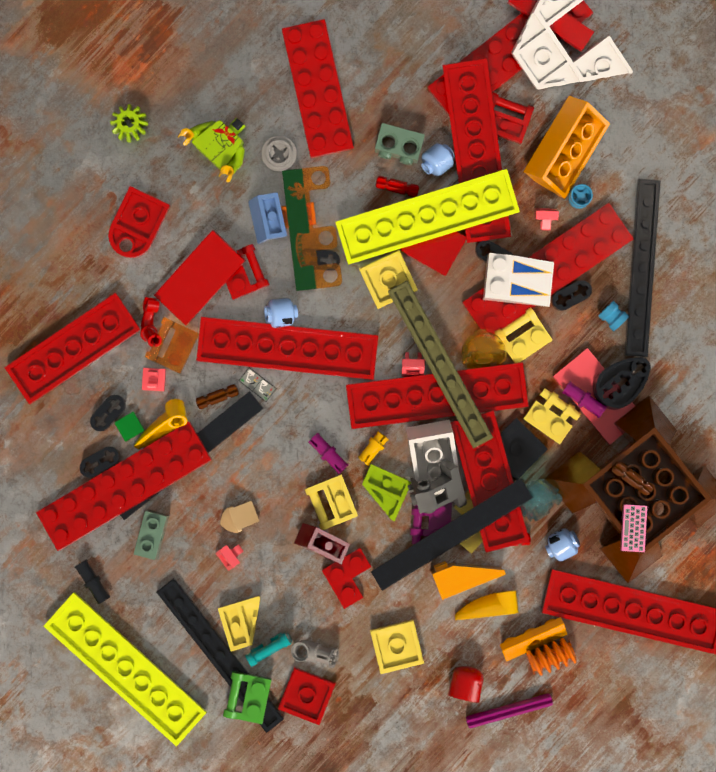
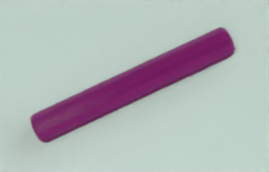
[466,693,553,728]

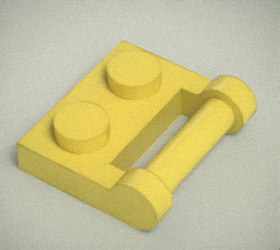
[494,308,552,363]
[304,474,358,530]

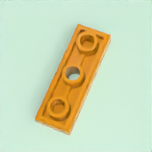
[500,617,568,662]

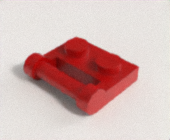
[492,92,534,145]
[226,244,270,300]

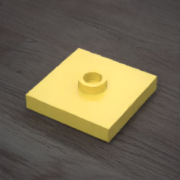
[359,250,418,309]
[370,619,424,674]

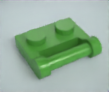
[223,671,272,724]

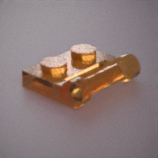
[145,317,199,374]

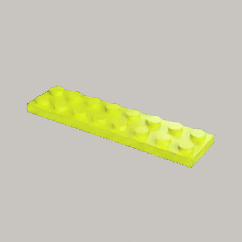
[335,169,520,265]
[44,592,207,747]

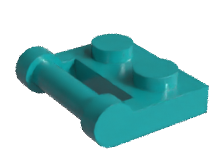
[245,632,292,667]

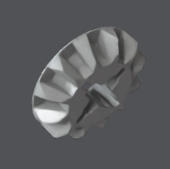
[261,136,297,172]

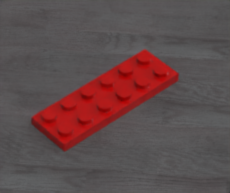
[282,19,354,159]
[4,293,141,405]
[451,411,529,553]

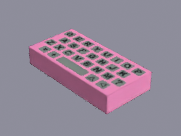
[620,504,647,552]

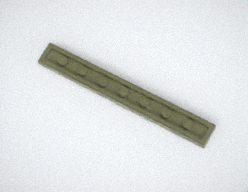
[388,281,493,449]

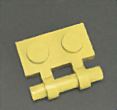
[523,388,581,444]

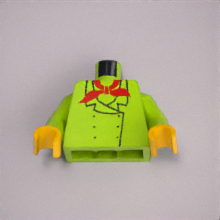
[177,118,246,182]

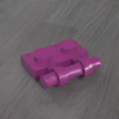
[410,502,452,544]

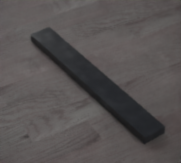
[624,179,661,357]
[120,391,264,520]
[371,478,534,591]
[156,578,284,733]

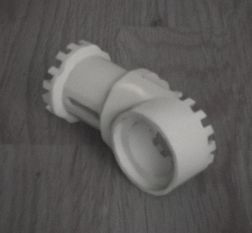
[291,640,339,668]

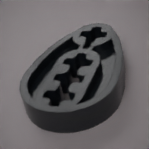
[593,357,651,410]

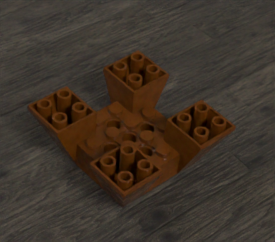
[544,396,716,583]

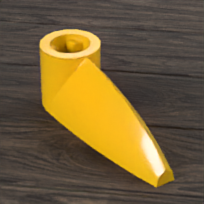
[134,399,187,449]
[455,590,519,620]

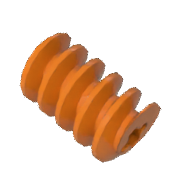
[526,638,577,676]

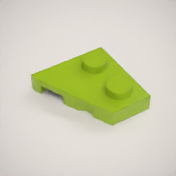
[362,464,411,522]

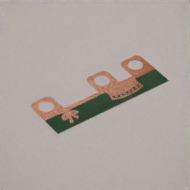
[282,166,342,291]

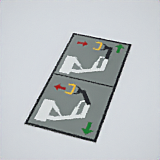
[239,367,277,402]

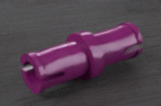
[562,381,607,418]
[308,433,349,475]

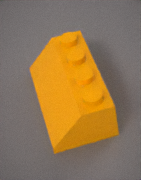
[523,96,610,199]

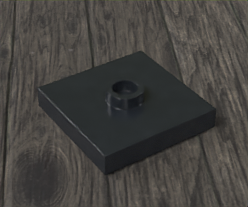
[500,418,548,481]

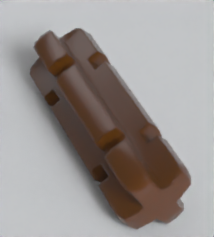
[196,384,239,409]
[612,462,654,495]

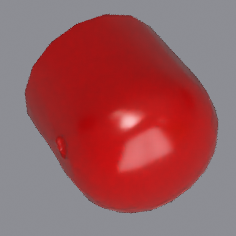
[448,666,484,703]

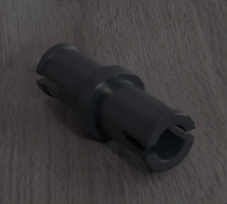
[75,559,110,604]

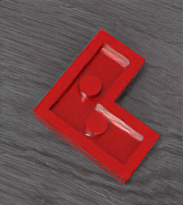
[322,548,371,609]

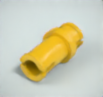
[358,431,389,466]

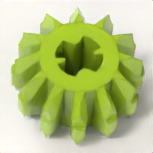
[110,104,149,143]

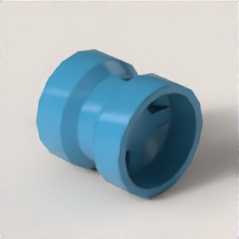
[568,184,593,209]
[598,300,629,332]

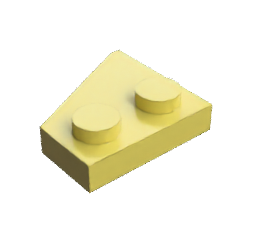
[218,595,261,651]

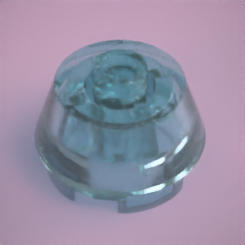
[520,479,563,522]

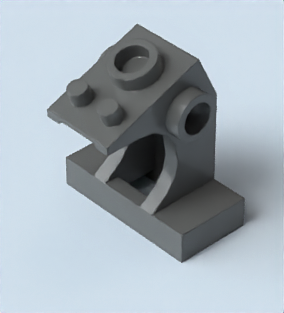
[408,459,467,514]

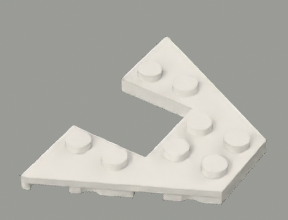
[511,0,633,90]

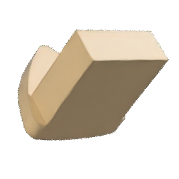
[220,501,259,533]

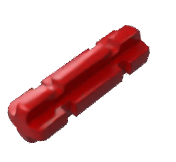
[376,176,419,197]

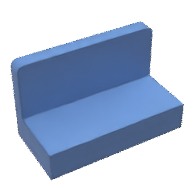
[248,192,287,244]

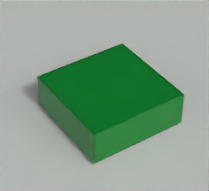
[114,411,145,442]

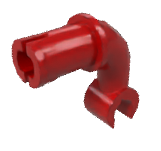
[140,297,162,347]

